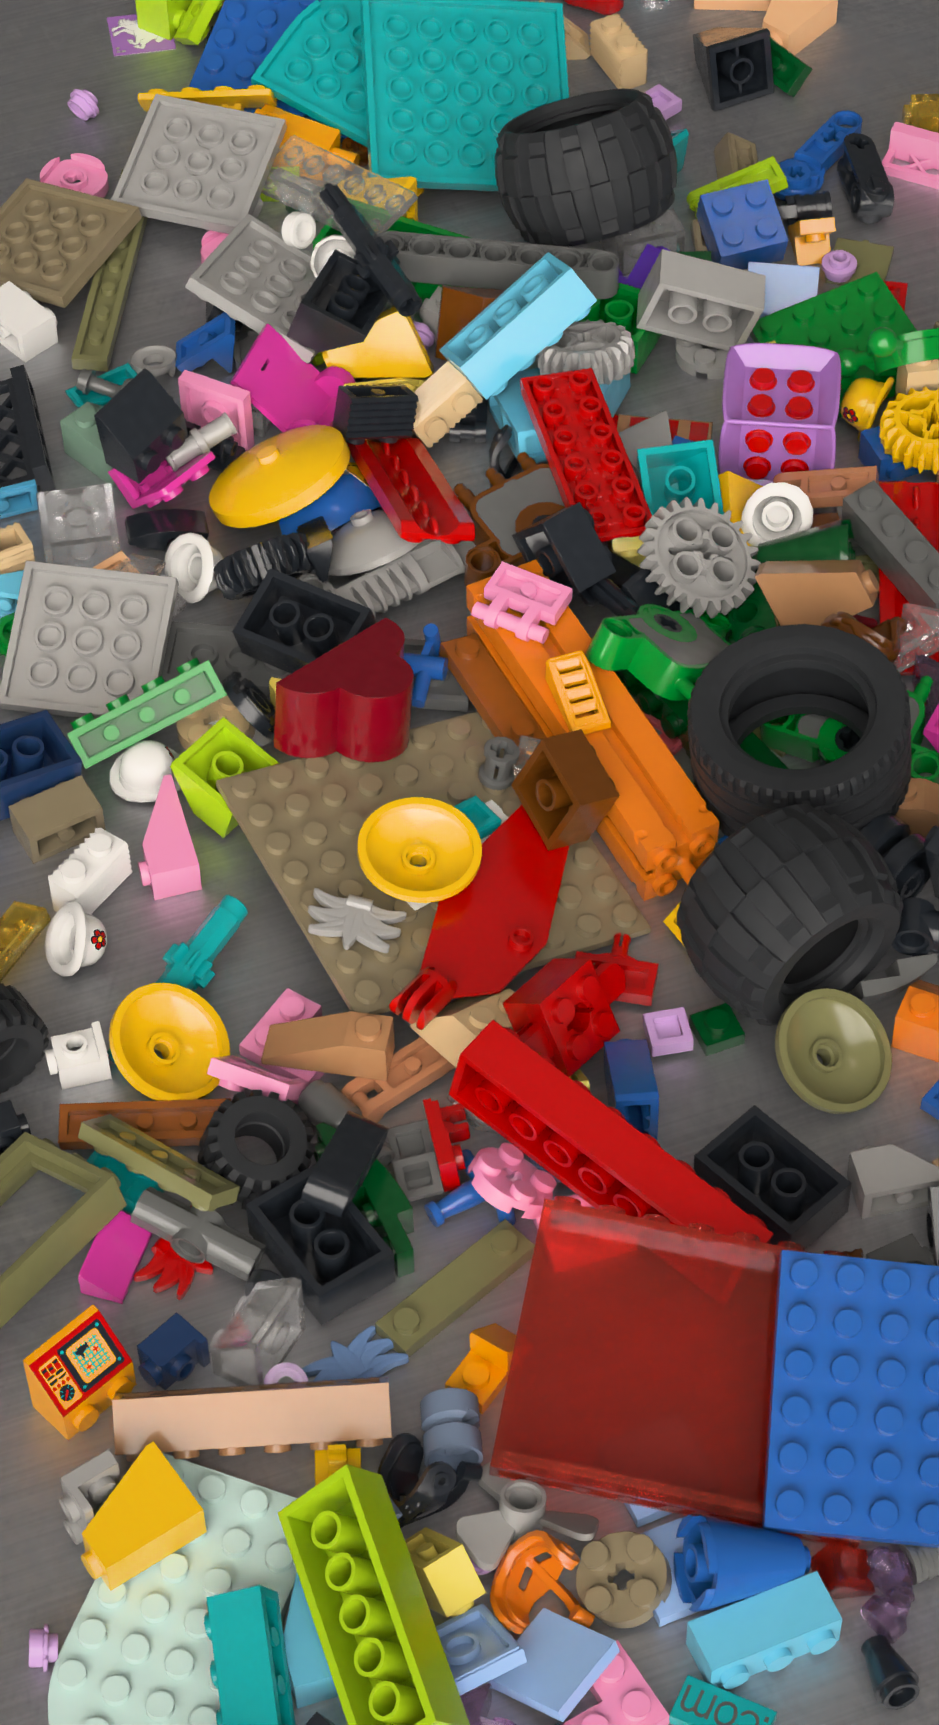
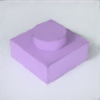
[644,84,682,120]
[643,1007,694,1057]

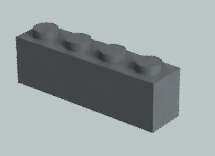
[842,480,939,629]

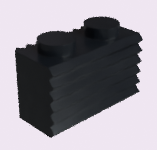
[332,384,419,445]

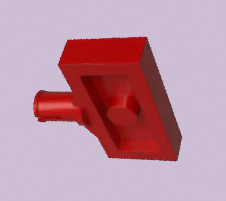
[575,933,659,1006]

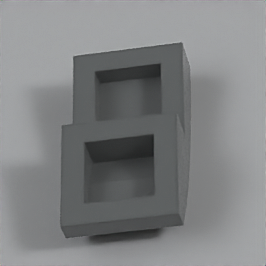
[849,954,938,1005]
[387,1119,444,1202]

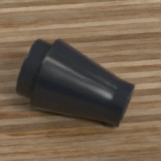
[861,1635,920,1710]

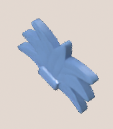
[302,1326,409,1381]

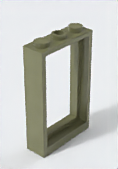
[0,1132,127,1329]

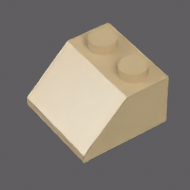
[410,988,514,1067]

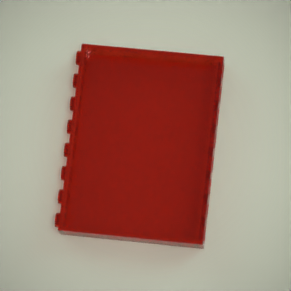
[489,1196,877,1551]

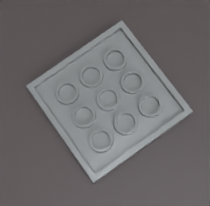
[111,94,287,234]
[185,214,318,364]
[0,561,179,719]

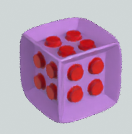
[717,343,841,486]

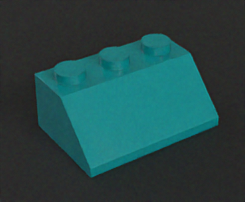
[636,439,724,545]

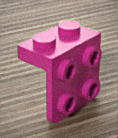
[108,451,216,509]

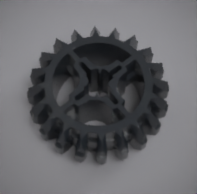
[213,533,314,600]

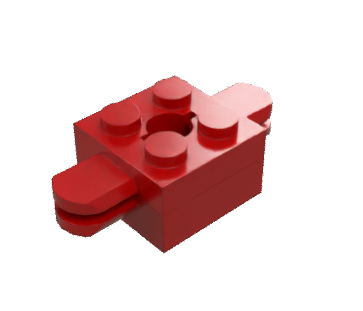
[502,958,626,1077]

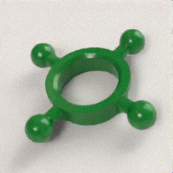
[837,327,939,377]

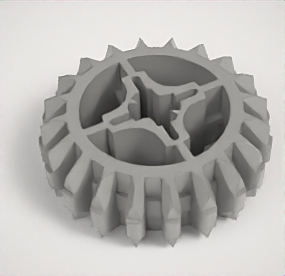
[536,319,635,385]

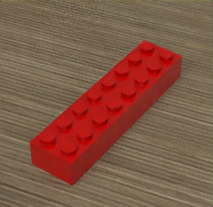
[448,1020,774,1308]

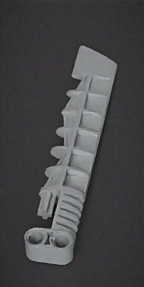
[298,410,672,617]

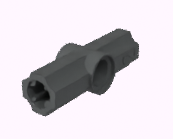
[130,1186,266,1281]

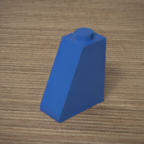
[603,1039,659,1140]

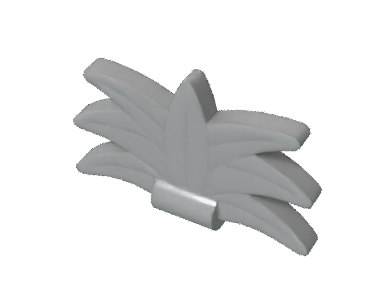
[308,888,407,953]

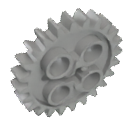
[637,497,761,618]

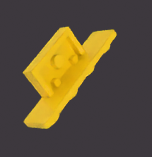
[138,85,277,112]

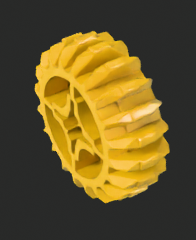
[879,386,939,475]

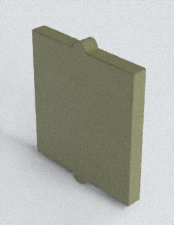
[825,237,894,286]

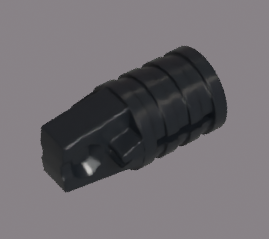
[777,191,832,226]

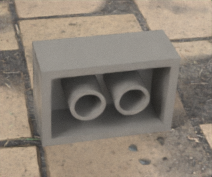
[636,249,766,351]

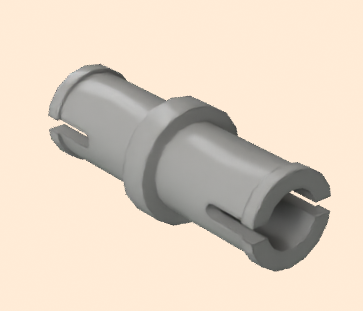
[166,412,237,472]

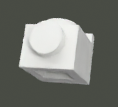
[45,1021,112,1090]

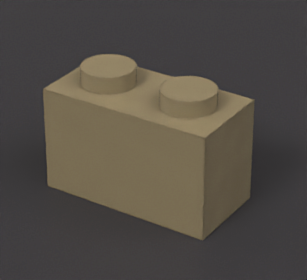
[8,776,106,864]

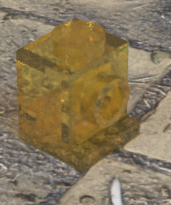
[902,94,939,133]

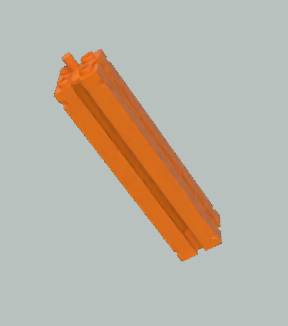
[466,559,720,901]

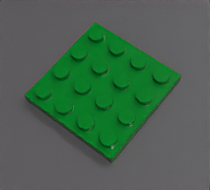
[750,272,917,419]

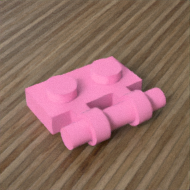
[471,561,573,644]

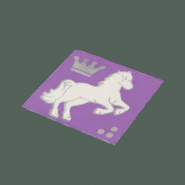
[107,14,176,57]

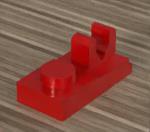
[423,1098,471,1192]

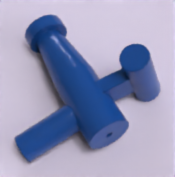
[403,623,448,708]
[424,1149,516,1228]

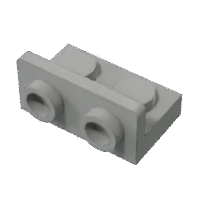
[59,1449,121,1545]

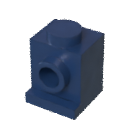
[137,1312,211,1390]

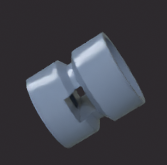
[420,1388,483,1474]

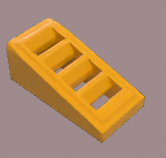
[545,650,611,735]

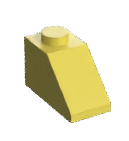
[405,1527,486,1618]

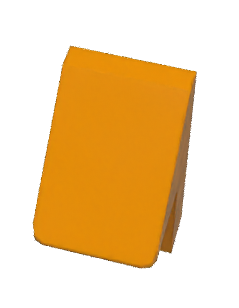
[787,217,836,266]
[445,1323,532,1415]

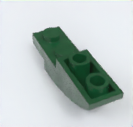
[313,1122,415,1278]

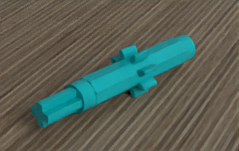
[107,895,248,1063]

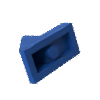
[175,312,235,373]

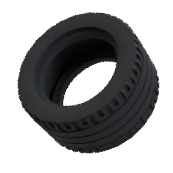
[687,624,912,837]

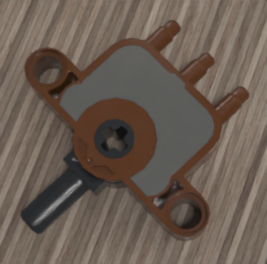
[454,452,600,607]

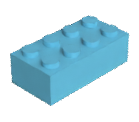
[439,252,597,400]

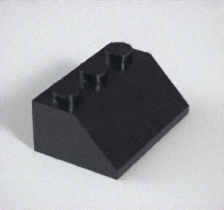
[286,249,389,352]

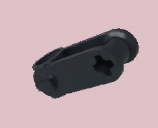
[837,133,894,224]

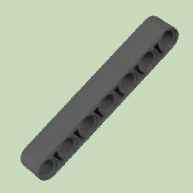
[377,231,619,299]

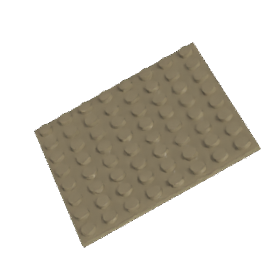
[216,711,651,1015]

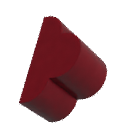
[274,617,414,762]

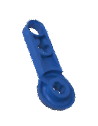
[773,110,862,201]

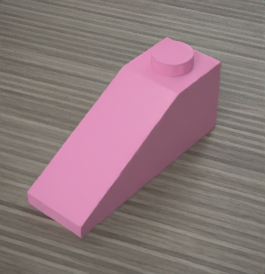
[138,774,202,900]

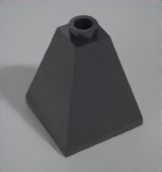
[693,27,774,111]

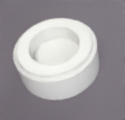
[282,211,316,249]

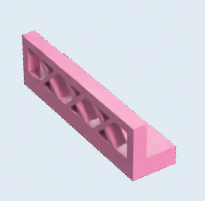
[882,122,939,189]

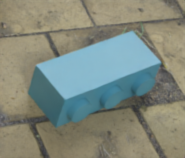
[686,1571,842,1689]

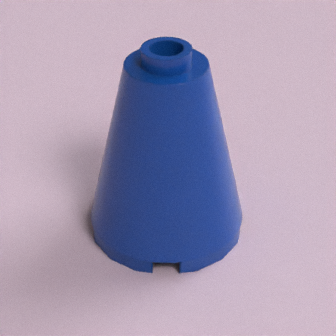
[674,1514,811,1612]

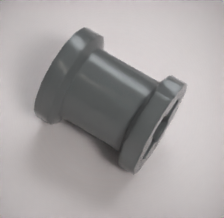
[478,736,520,790]

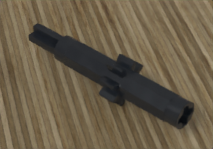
[319,183,422,317]

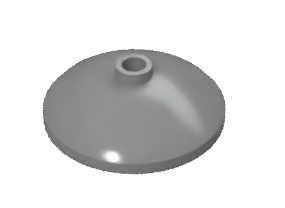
[328,509,419,576]

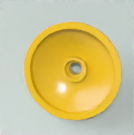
[357,797,482,903]
[109,983,230,1101]

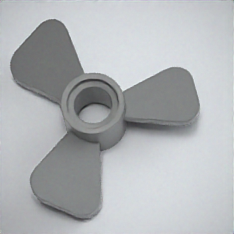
[455,1449,599,1571]

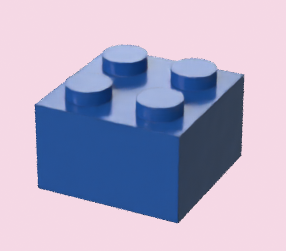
[696,179,788,270]

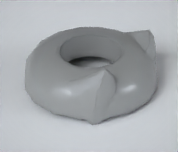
[130,345,176,377]

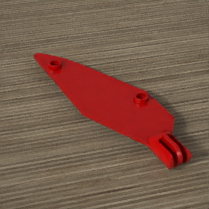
[389,805,570,1030]

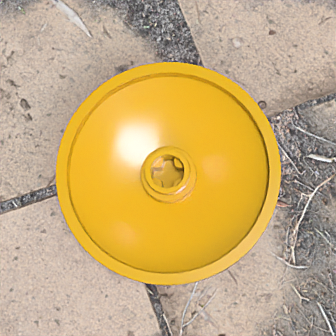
[209,425,350,528]

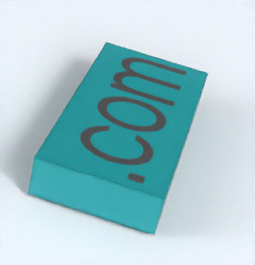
[669,1675,777,1725]

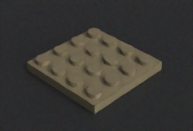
[0,178,142,308]

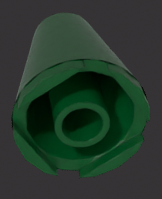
[752,519,856,573]

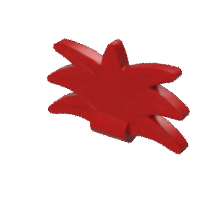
[134,1205,214,1300]

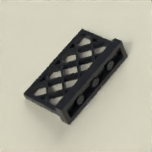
[0,364,56,494]

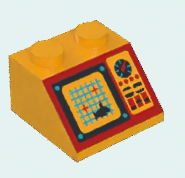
[23,1304,137,1440]

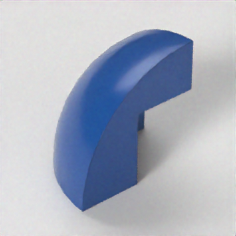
[279,474,381,535]

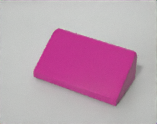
[78,1211,153,1304]

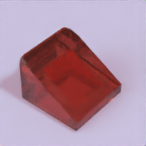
[811,1543,875,1600]

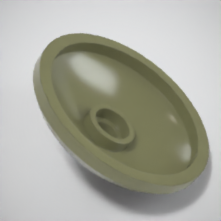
[775,988,892,1114]

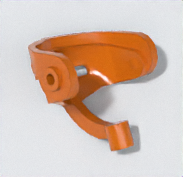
[490,1530,595,1634]

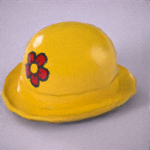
[840,376,895,442]

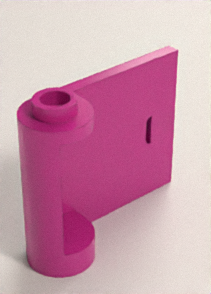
[230,324,356,432]

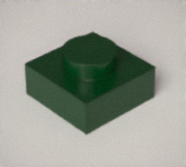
[689,1003,745,1056]

